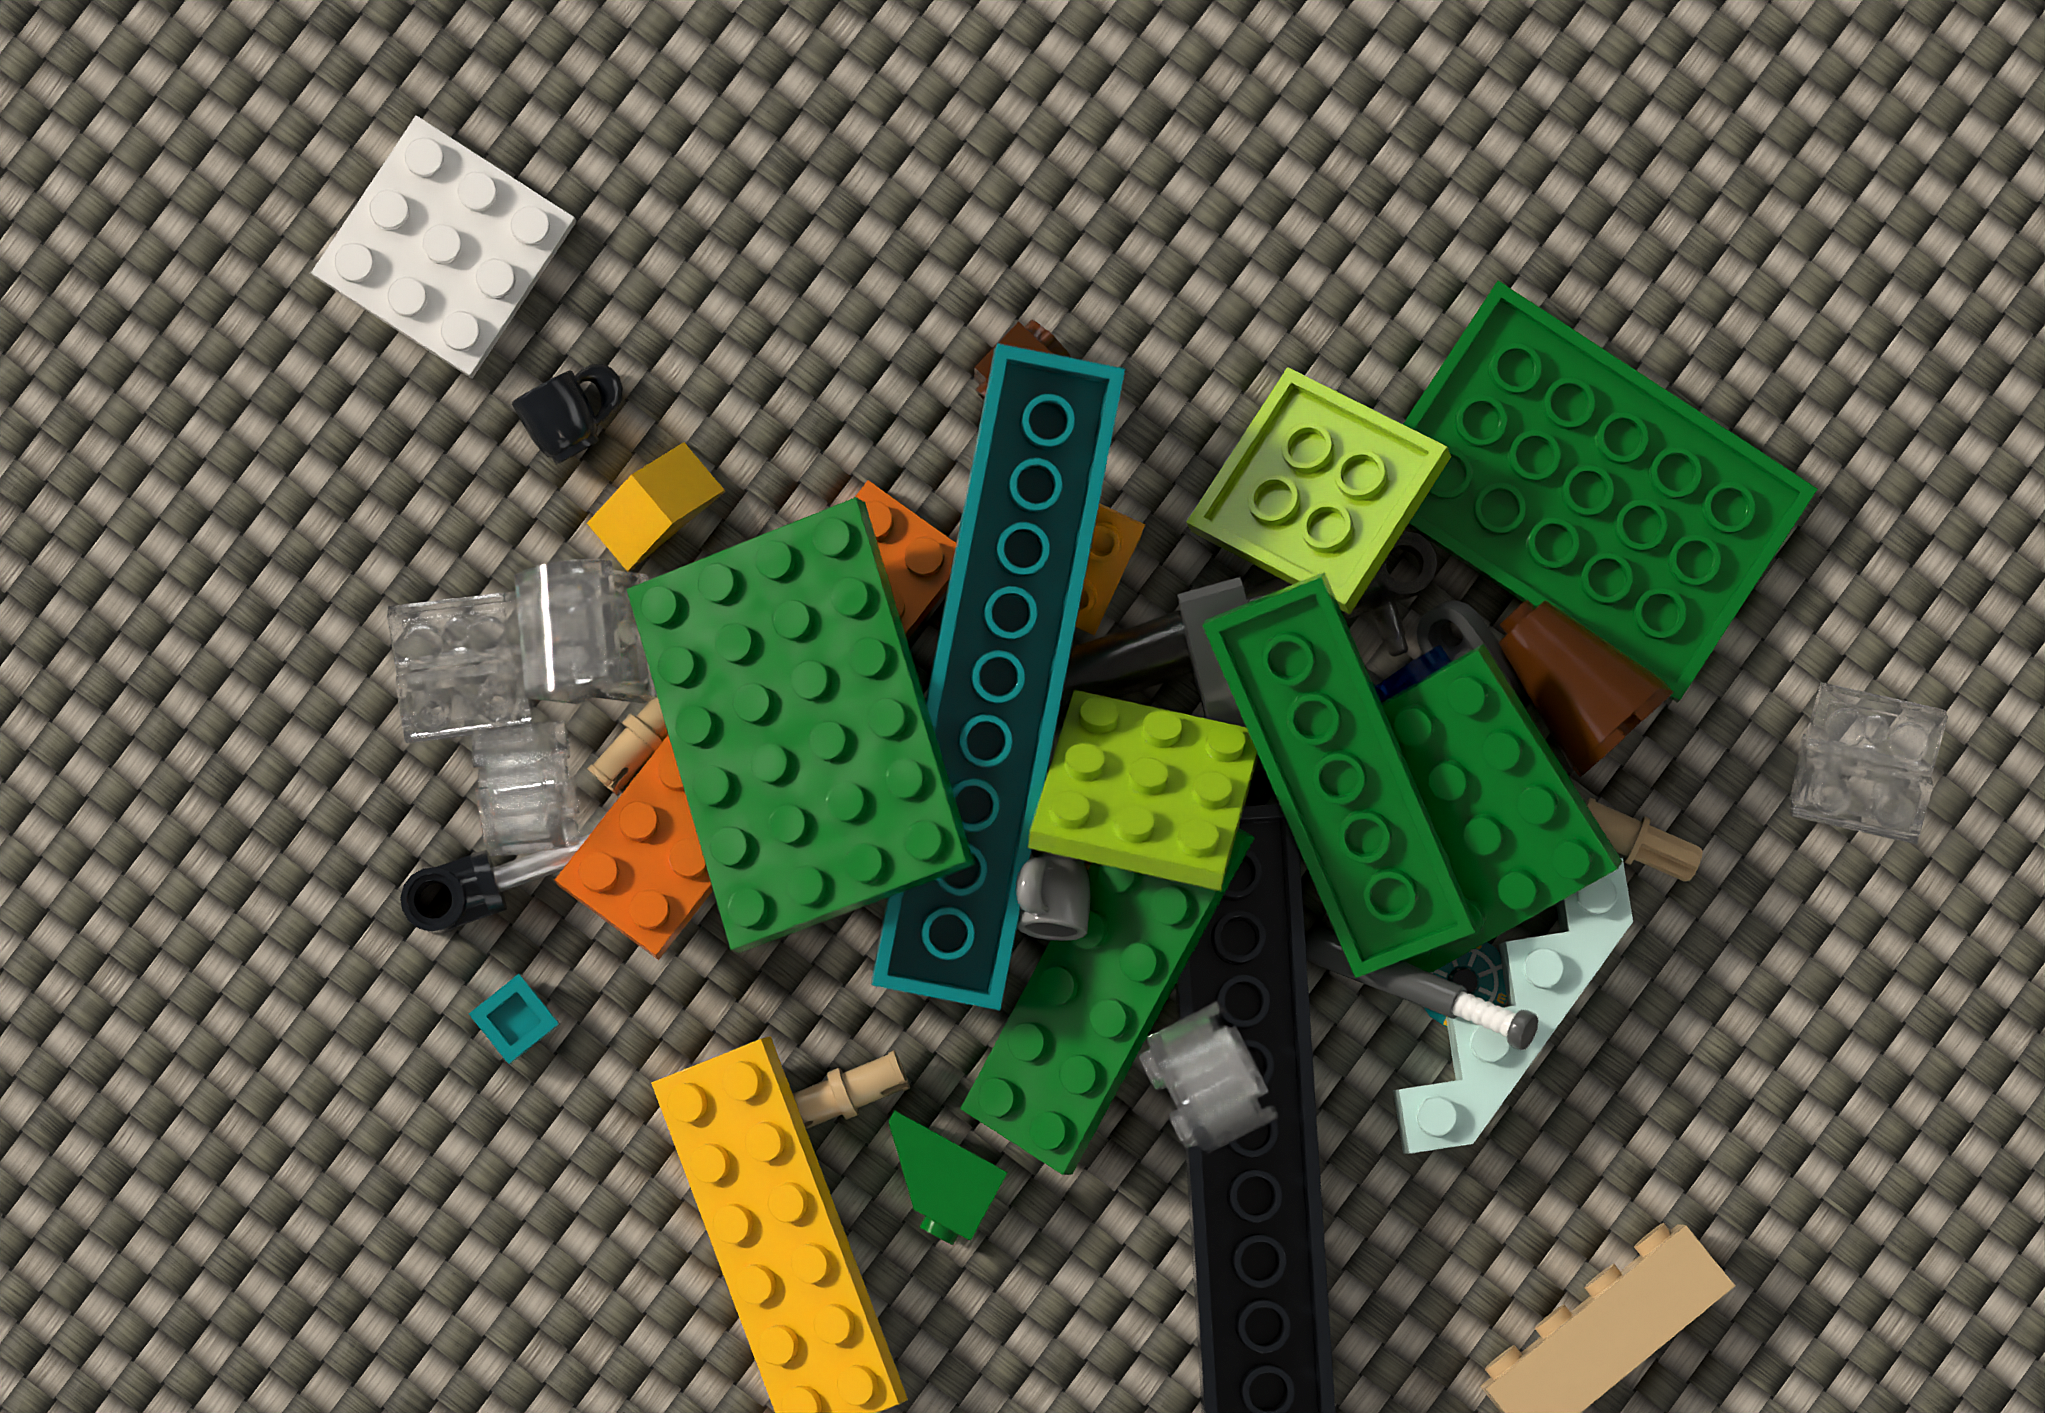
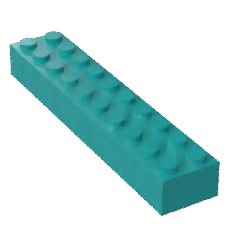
[871,343,1125,1010]

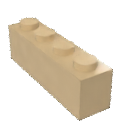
[1480,1223,1735,1413]

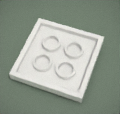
[311,116,576,379]

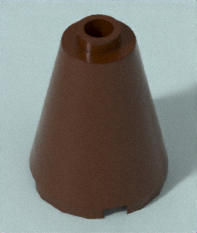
[1498,599,1673,777]

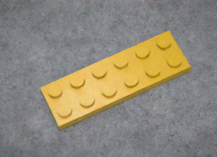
[651,1036,908,1413]

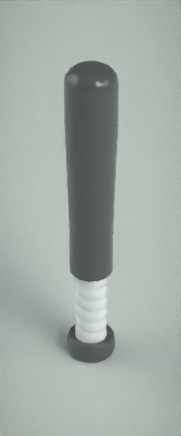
[1305,925,1538,1050]

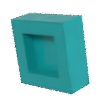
[469,974,561,1065]

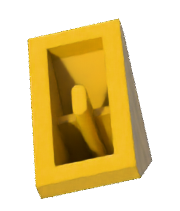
[587,442,725,572]

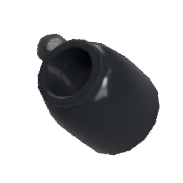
[512,364,623,465]

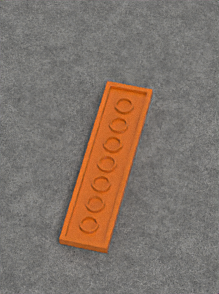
[555,480,956,960]

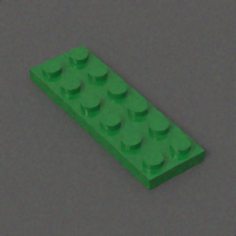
[1202,572,1477,978]
[960,828,1255,1175]

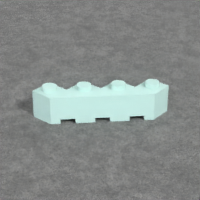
[1393,858,1633,1154]

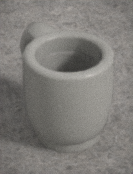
[1016,850,1091,941]

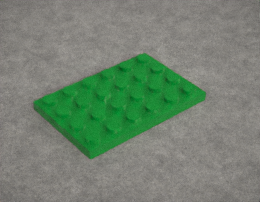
[1403,281,1818,703]
[626,497,975,953]

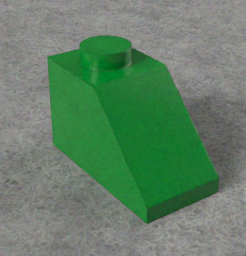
[888,1110,1008,1245]

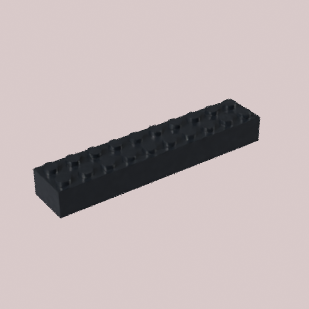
[1175,804,1336,1413]

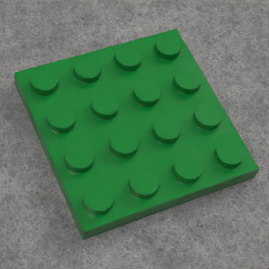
[1381,643,1623,973]

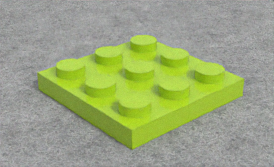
[1186,367,1451,614]
[1028,690,1258,891]

